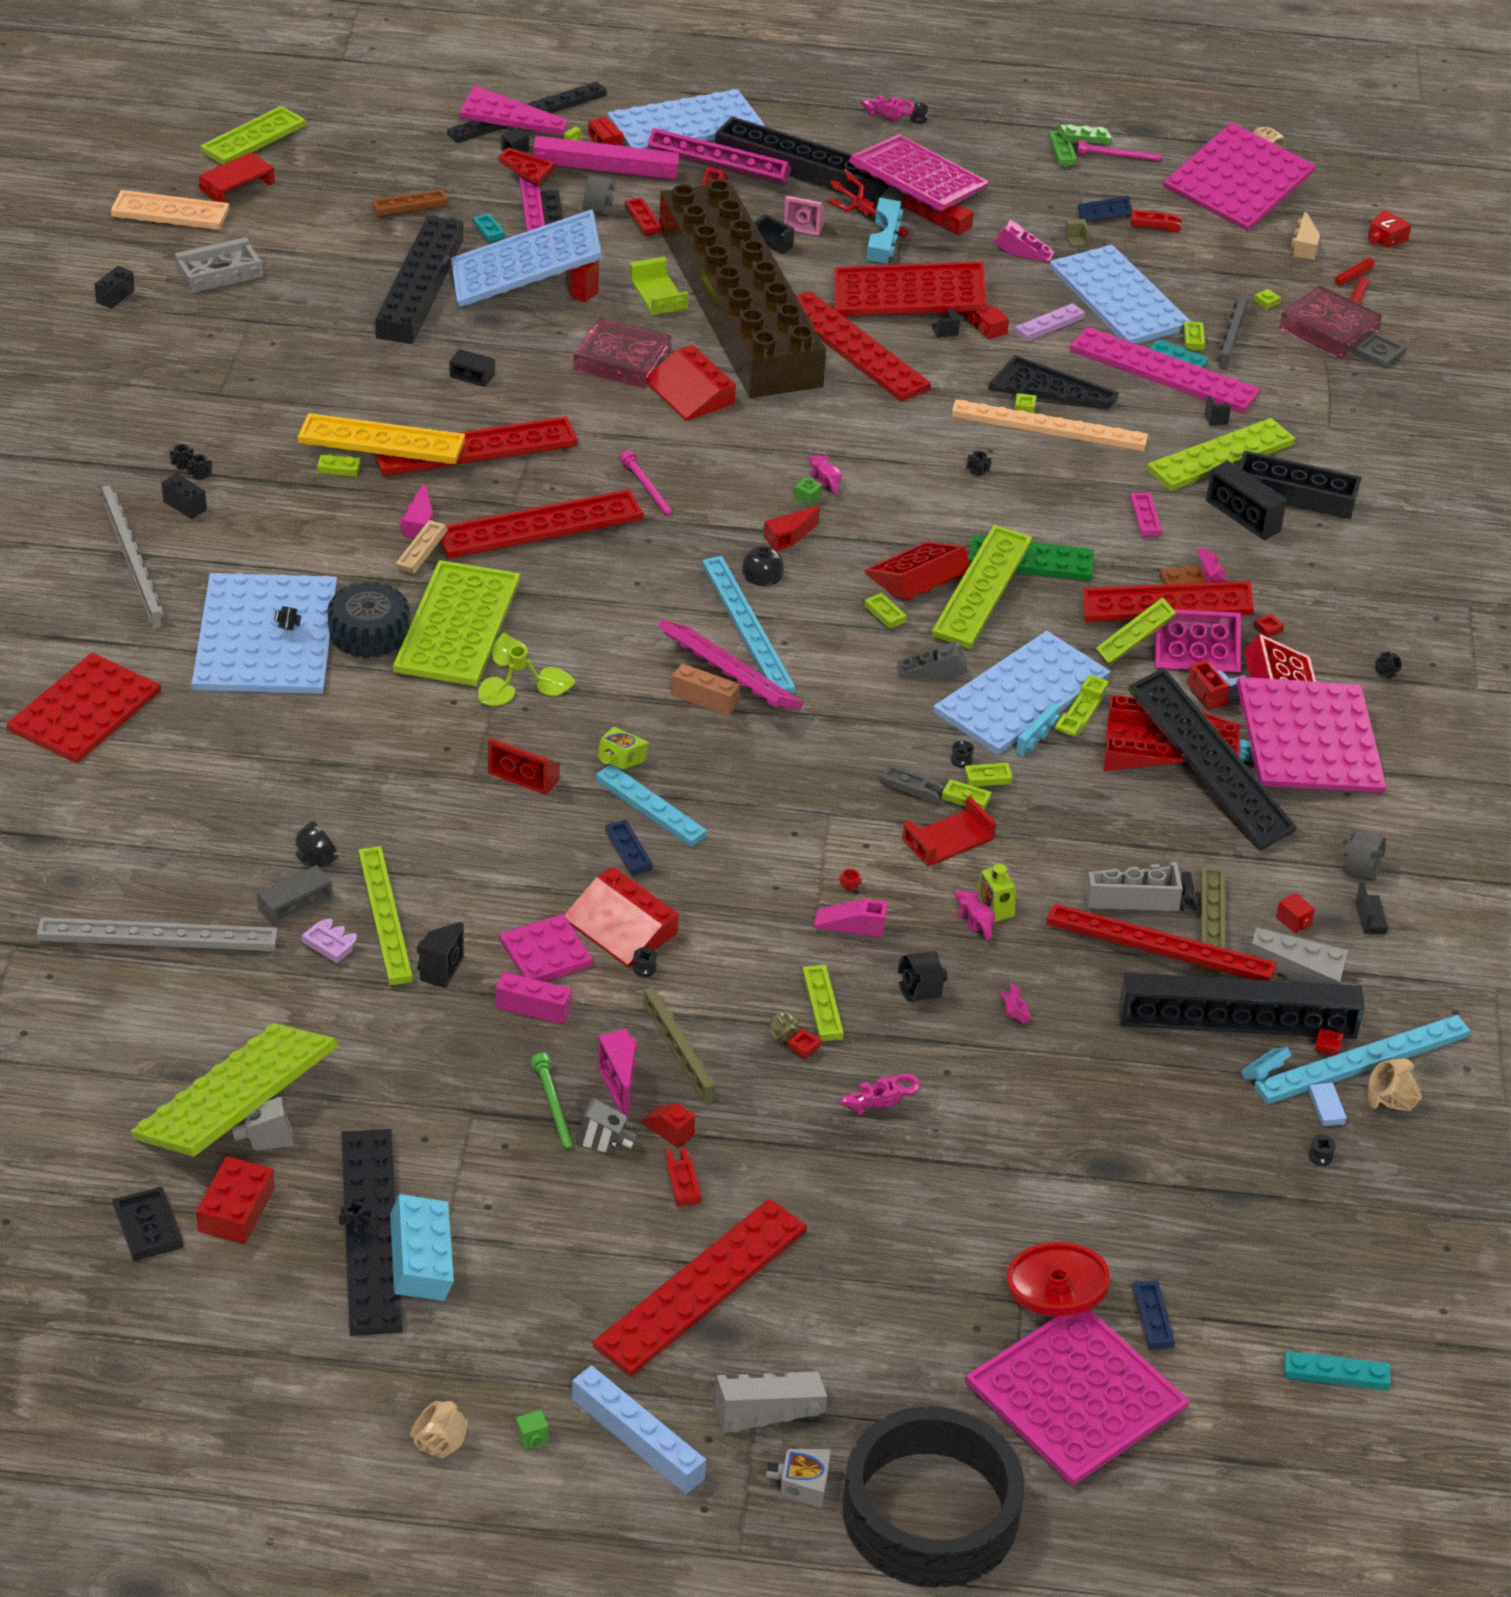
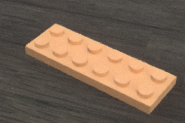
[111,190,230,230]

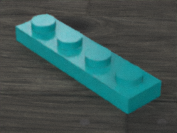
[1284,1351,1391,1390]

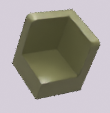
[1065,219,1091,248]

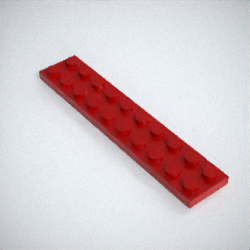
[796,291,931,402]
[373,416,578,476]
[439,489,644,559]
[593,1198,807,1377]

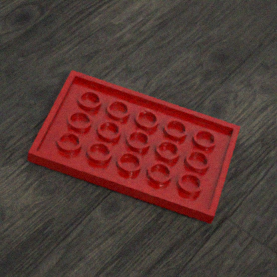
[6,653,161,764]

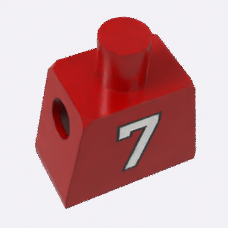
[1368,210,1412,248]

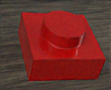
[1254,614,1284,637]
[787,1028,822,1059]
[1315,1028,1343,1056]

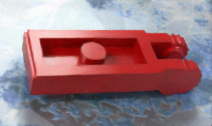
[1131,210,1182,232]
[665,1148,701,1207]

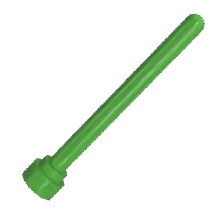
[530,1053,572,1149]

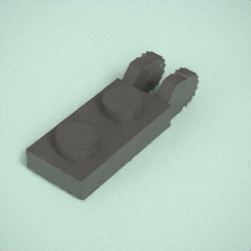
[880,764,945,803]

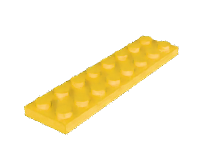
[298,413,465,464]

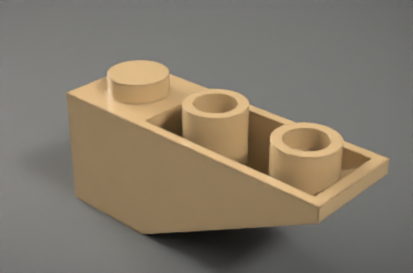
[1291,212,1320,260]

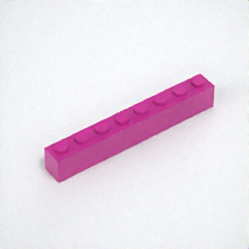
[647,128,791,185]
[533,136,679,180]

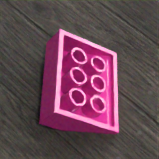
[1153,609,1241,674]

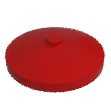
[1007,1242,1110,1316]

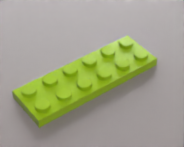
[200,106,306,165]

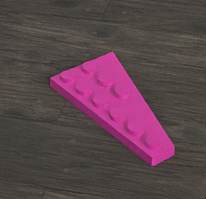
[460,85,568,135]

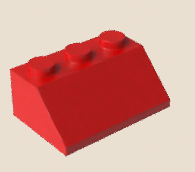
[488,738,560,795]

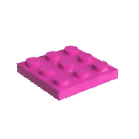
[499,914,593,982]

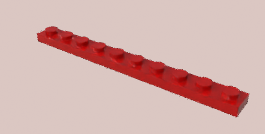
[1047,904,1277,981]

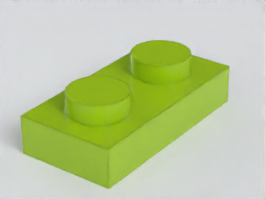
[1183,321,1205,351]
[317,455,361,477]
[864,593,907,629]
[964,763,1013,787]
[942,779,992,810]

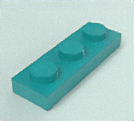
[1149,339,1209,368]

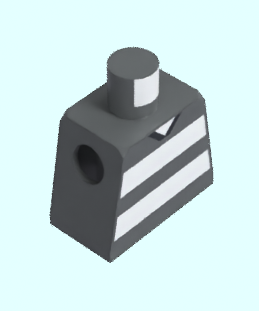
[575,1098,637,1155]

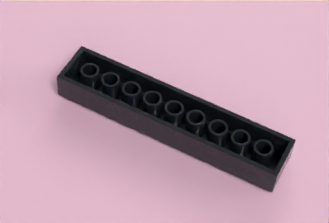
[715,116,889,202]
[375,216,463,344]
[1119,972,1365,1039]

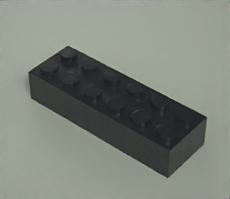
[1238,450,1362,519]

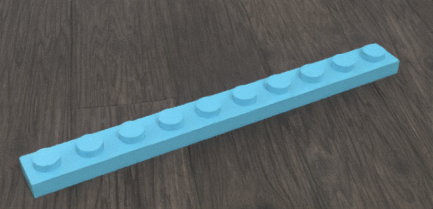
[702,556,795,694]
[1254,1015,1471,1105]

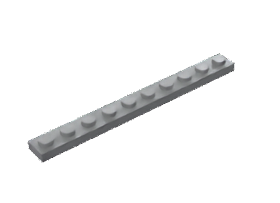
[102,485,164,629]
[37,917,278,951]

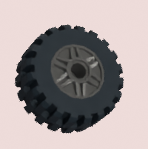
[327,582,410,658]

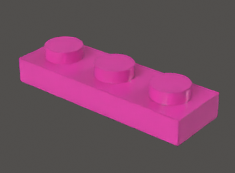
[1130,493,1162,538]

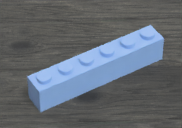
[572,1365,706,1494]

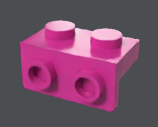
[1197,546,1228,583]

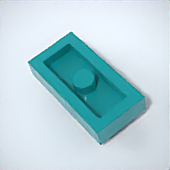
[473,213,505,243]

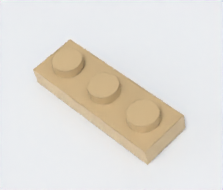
[395,520,448,574]

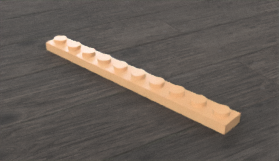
[951,400,1148,451]

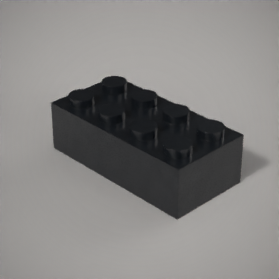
[1206,460,1287,541]

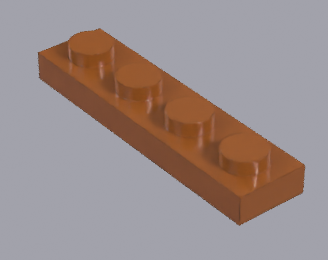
[372,189,448,216]

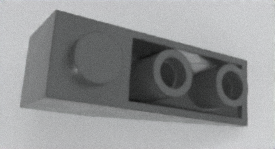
[898,641,967,679]

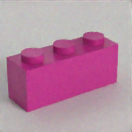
[496,972,572,1025]

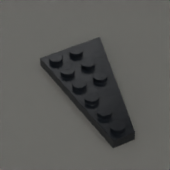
[988,355,1119,409]

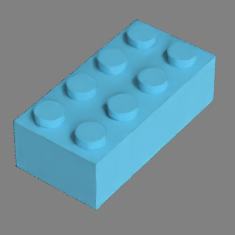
[390,1194,454,1301]

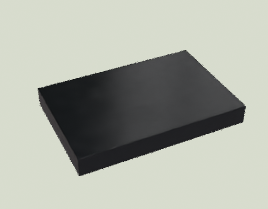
[112,1186,184,1261]

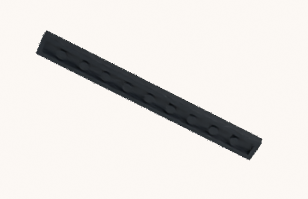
[447,82,607,143]

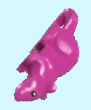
[861,95,914,121]
[808,455,842,495]
[955,890,995,942]
[840,1074,920,1115]

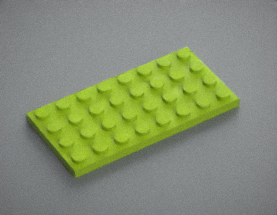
[393,560,520,686]
[130,1023,339,1157]

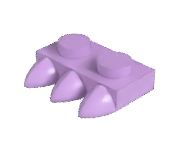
[301,919,357,963]

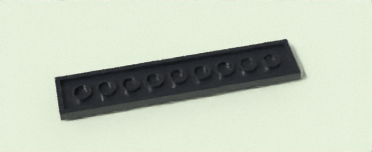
[1128,667,1297,851]
[341,1129,403,1336]

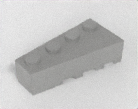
[1086,862,1183,912]
[1250,927,1348,985]
[715,1371,827,1433]

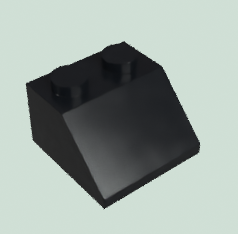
[417,922,464,988]

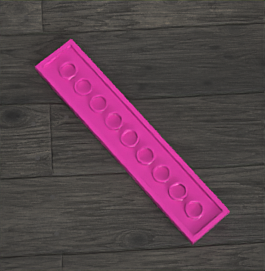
[1070,327,1260,414]

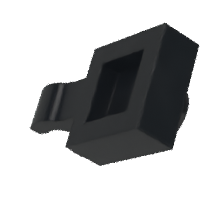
[1180,872,1197,911]

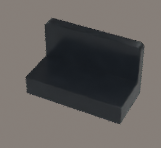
[1355,883,1388,934]

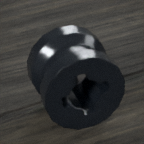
[910,103,928,124]
[951,740,974,768]
[633,947,657,977]
[1308,1135,1336,1166]

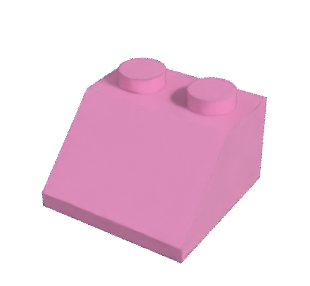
[784,196,825,236]

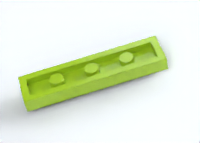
[1096,597,1176,666]
[802,965,844,1042]

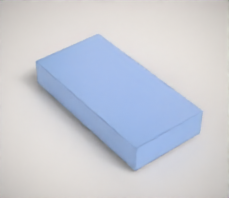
[1308,1083,1347,1126]

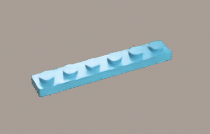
[595,764,707,847]

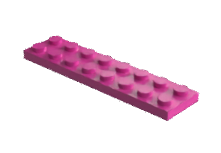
[658,619,804,710]

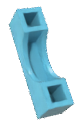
[866,198,903,264]

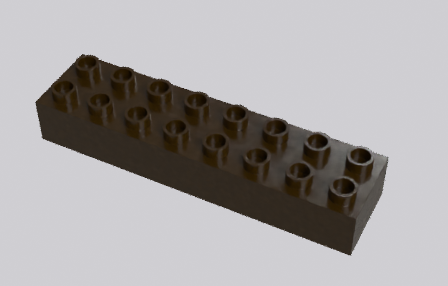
[659,179,826,398]

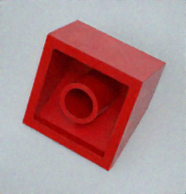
[565,260,599,303]

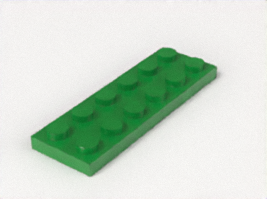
[969,535,1095,581]

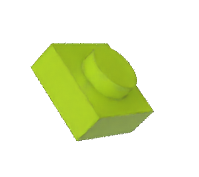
[564,127,581,141]
[1254,289,1281,310]
[1015,393,1036,413]

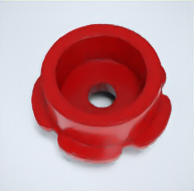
[839,869,862,890]

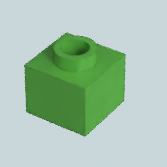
[794,477,822,507]
[516,1410,549,1450]

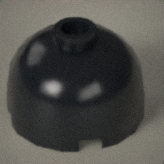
[742,546,784,586]
[295,821,339,867]

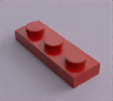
[625,197,662,236]

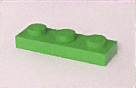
[1058,124,1112,144]
[1049,131,1077,167]

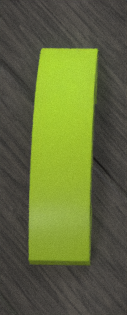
[1055,674,1109,737]

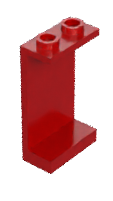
[199,152,275,203]
[902,796,996,867]

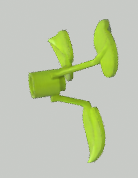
[478,632,576,707]

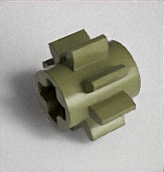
[769,1012,799,1042]

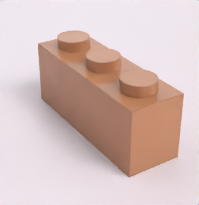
[671,663,740,716]

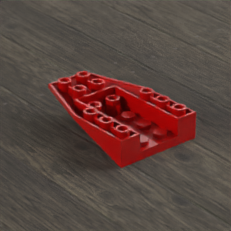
[1103,695,1240,771]

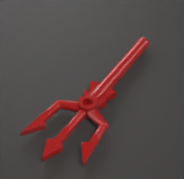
[826,169,909,238]

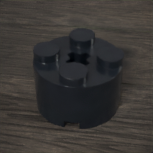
[898,951,948,1001]

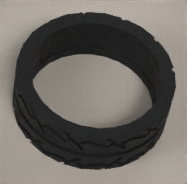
[843,1406,1024,1588]

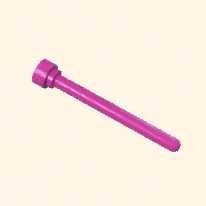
[1077,140,1162,161]
[619,450,672,516]

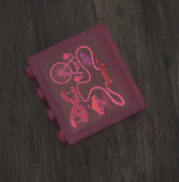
[1279,285,1382,359]
[573,317,671,389]

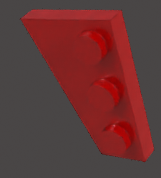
[499,148,555,186]

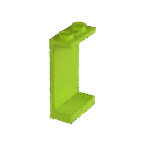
[629,256,688,315]

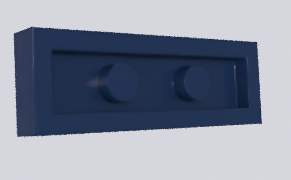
[1077,196,1132,222]
[605,820,653,876]
[1132,1280,1175,1350]

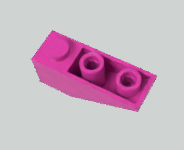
[994,219,1054,263]
[400,484,433,539]
[814,899,888,938]

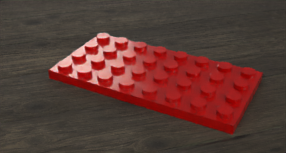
[834,261,987,317]

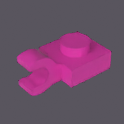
[1000,983,1031,1024]

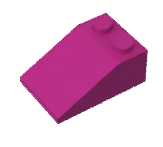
[598,1029,637,1119]

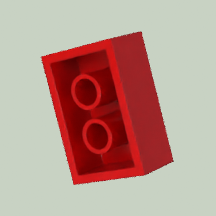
[196,1156,275,1244]

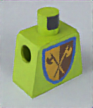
[597,727,649,769]
[976,864,1016,922]

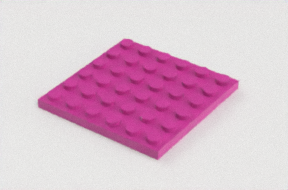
[1164,122,1316,231]
[849,134,989,211]
[1236,677,1387,793]
[965,1309,1190,1487]

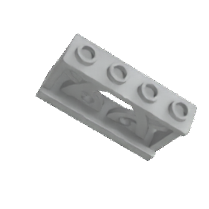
[175,237,263,293]

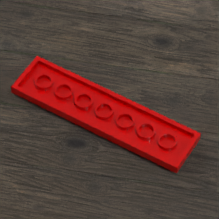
[1083,581,1254,622]

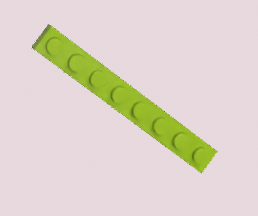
[358,846,412,986]

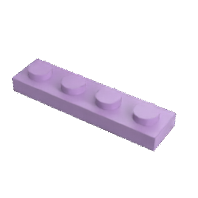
[1014,303,1085,342]

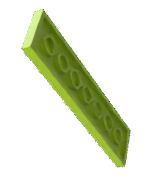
[1146,418,1296,491]
[932,525,1032,649]

